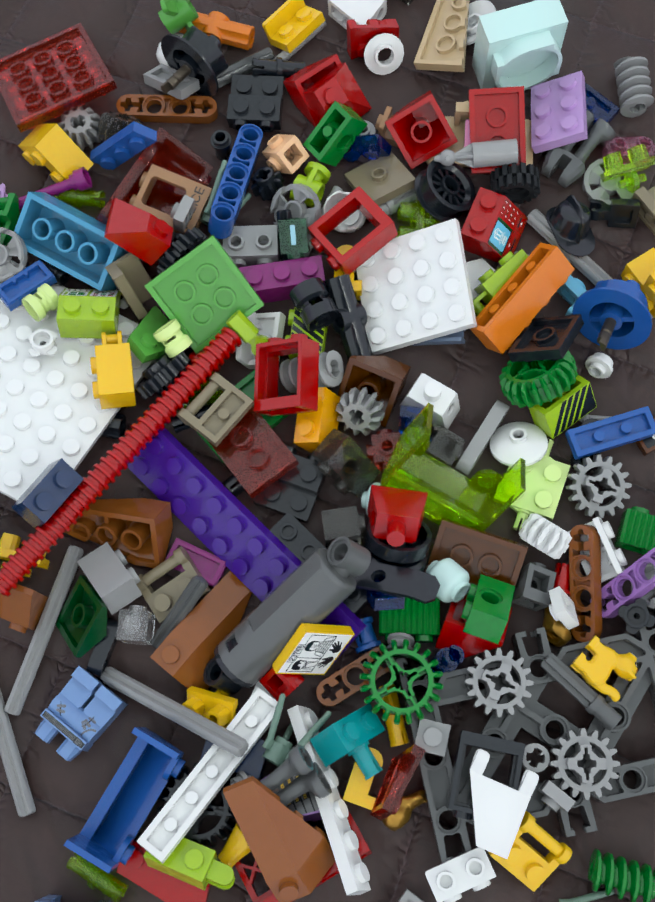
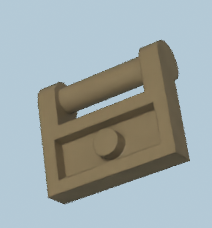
[176,372,254,447]
[137,546,211,623]

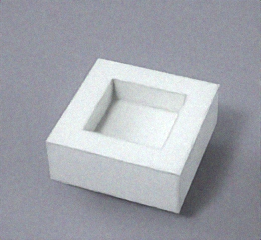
[549,586,579,630]

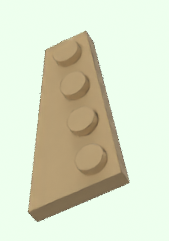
[414,0,470,72]

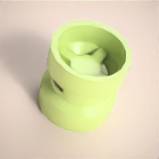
[22,283,59,322]
[153,318,193,358]

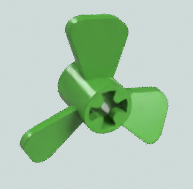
[158,0,199,34]

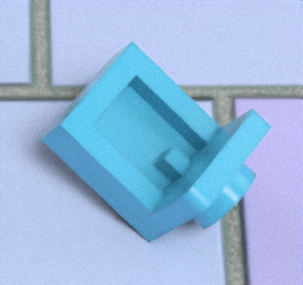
[557,275,587,316]

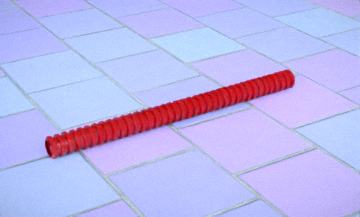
[0,327,242,597]

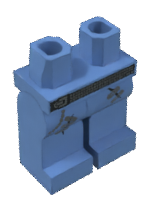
[35,666,128,762]

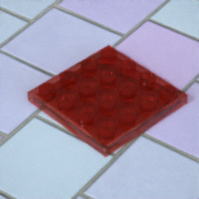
[0,22,117,133]

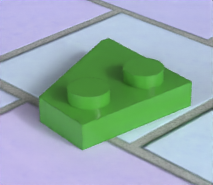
[126,306,169,364]

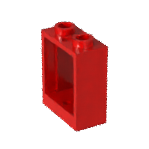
[308,186,398,275]
[254,334,319,417]

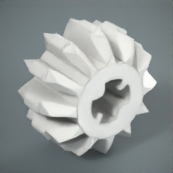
[518,513,572,559]

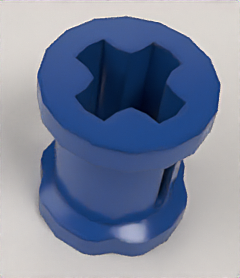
[355,616,382,654]

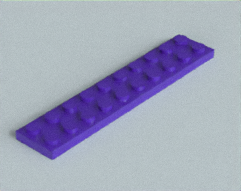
[127,428,366,666]

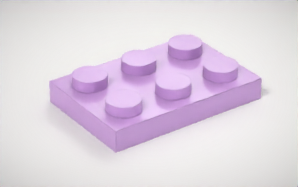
[530,70,588,154]

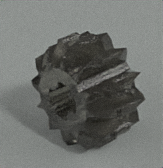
[98,111,143,141]

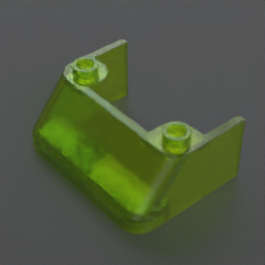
[380,403,526,531]

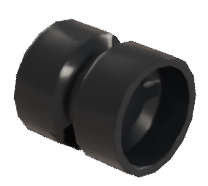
[289,277,340,331]

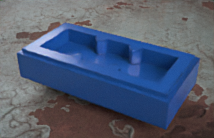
[0,259,57,311]

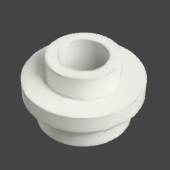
[585,352,613,378]

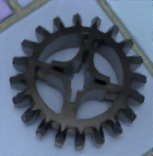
[157,763,235,848]

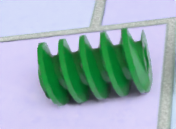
[587,848,655,902]

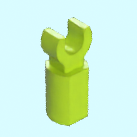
[226,310,269,356]

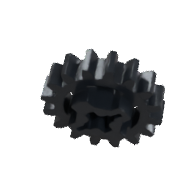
[156,227,207,274]
[135,351,191,400]

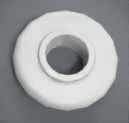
[364,33,404,75]

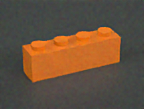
[470,242,575,354]

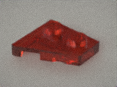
[370,744,425,820]

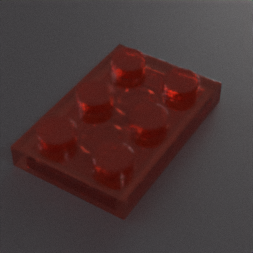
[206,406,299,499]

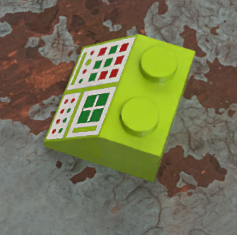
[56,288,121,339]

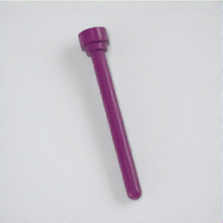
[18,167,92,209]

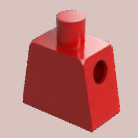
[367,485,428,547]

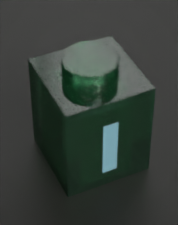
[278,217,310,259]

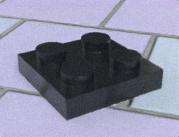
[508,314,584,362]

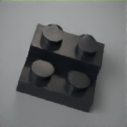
[227,74,284,132]
[253,445,328,524]

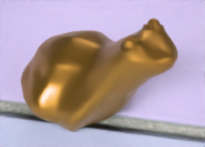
[542,602,571,647]
[382,790,427,831]

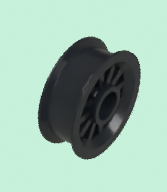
[414,160,476,222]

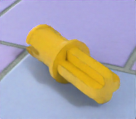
[379,684,410,747]

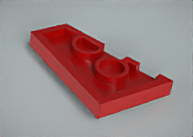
[117,841,211,902]

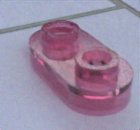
[602,136,655,164]

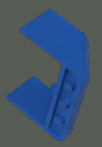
[63,727,186,874]

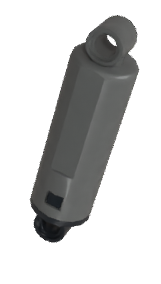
[203,536,371,695]

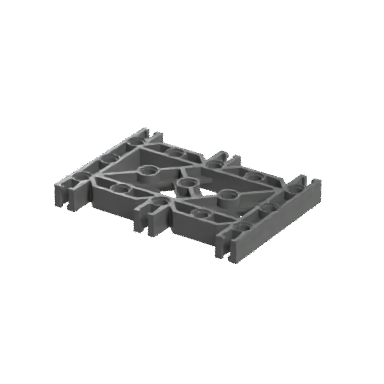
[396,607,655,864]

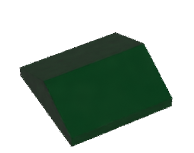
[55,574,107,658]

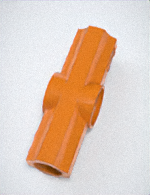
[179,11,255,50]

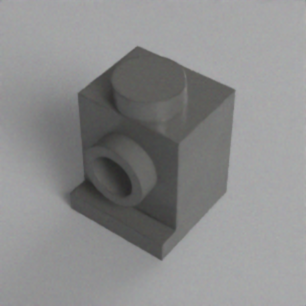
[512,562,556,611]

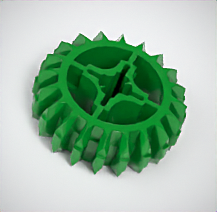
[499,350,578,408]
[360,639,444,725]

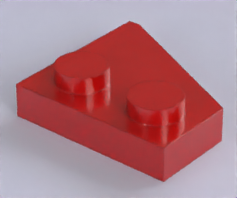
[347,19,399,60]

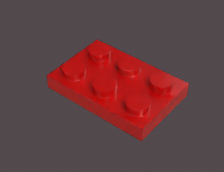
[468,86,526,175]

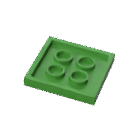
[145,234,264,354]

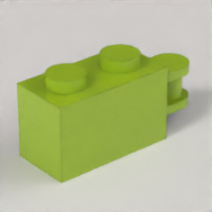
[473,249,528,316]
[143,838,235,891]

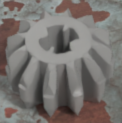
[58,105,104,151]
[335,387,385,436]

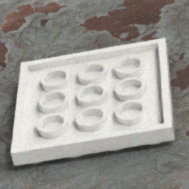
[356,218,477,356]

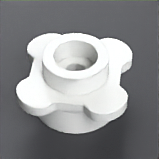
[28,329,58,357]

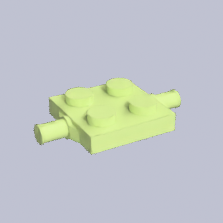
[497,438,571,532]

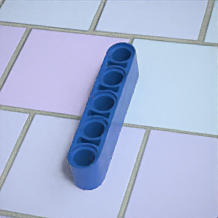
[208,124,263,239]

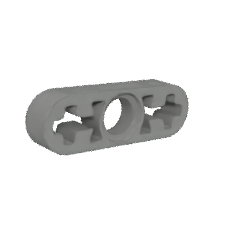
[455,400,510,475]

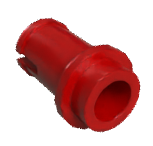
[553,563,570,597]

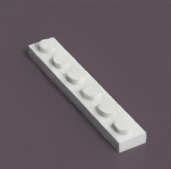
[137,687,278,864]
[287,705,371,895]

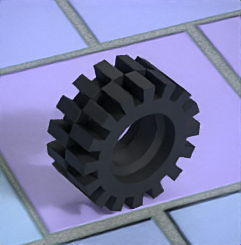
[490,162,541,204]

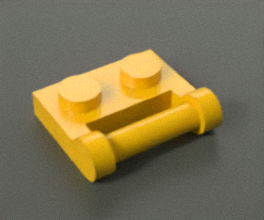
[488,811,572,892]

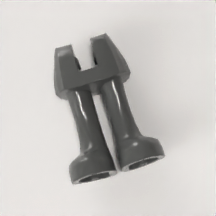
[540,110,616,188]
[260,744,332,806]

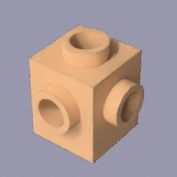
[262,134,310,174]

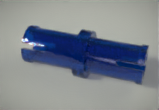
[430,645,464,673]

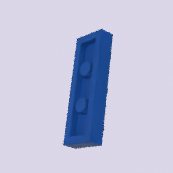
[90,121,157,170]
[565,406,655,460]

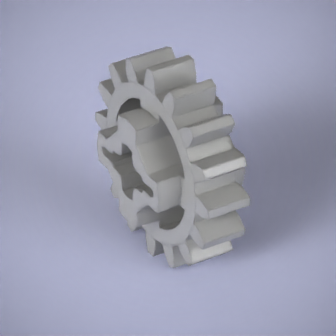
[566,455,632,518]
[464,648,534,718]
[548,728,620,800]

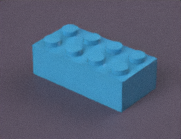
[11,191,128,291]

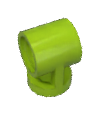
[290,161,331,208]

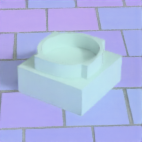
[472,0,568,91]

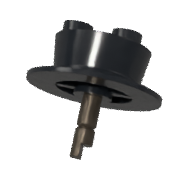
[160,26,228,97]

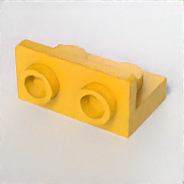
[262,0,325,53]

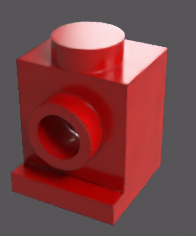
[259,668,305,701]

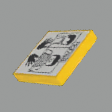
[272,623,355,675]

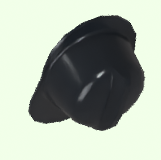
[546,195,596,257]

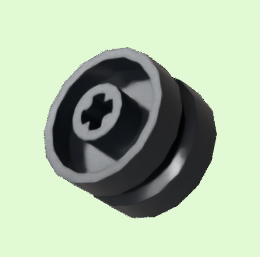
[364,521,432,582]

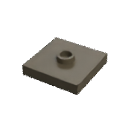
[344,150,415,206]

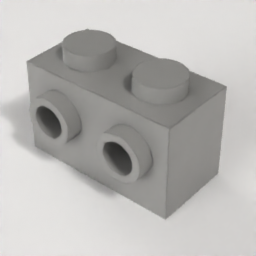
[223,225,280,268]
[77,542,142,615]

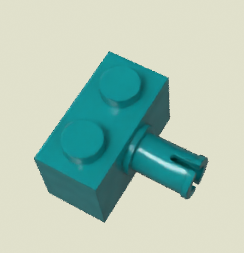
[310,704,385,780]

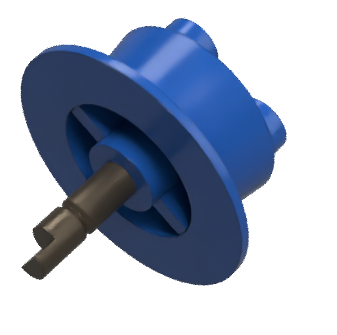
[572,279,652,351]

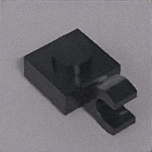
[589,198,640,229]

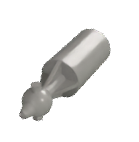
[434,138,518,168]

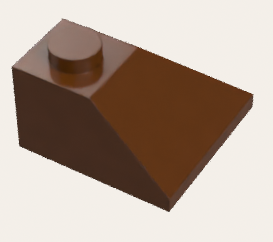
[338,355,411,427]

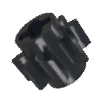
[251,167,284,201]

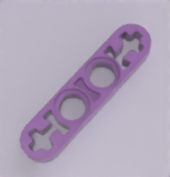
[590,547,655,618]

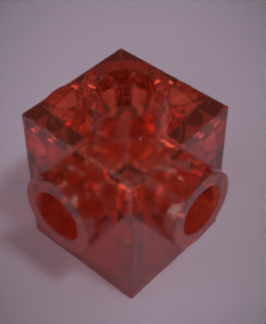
[366,429,408,473]

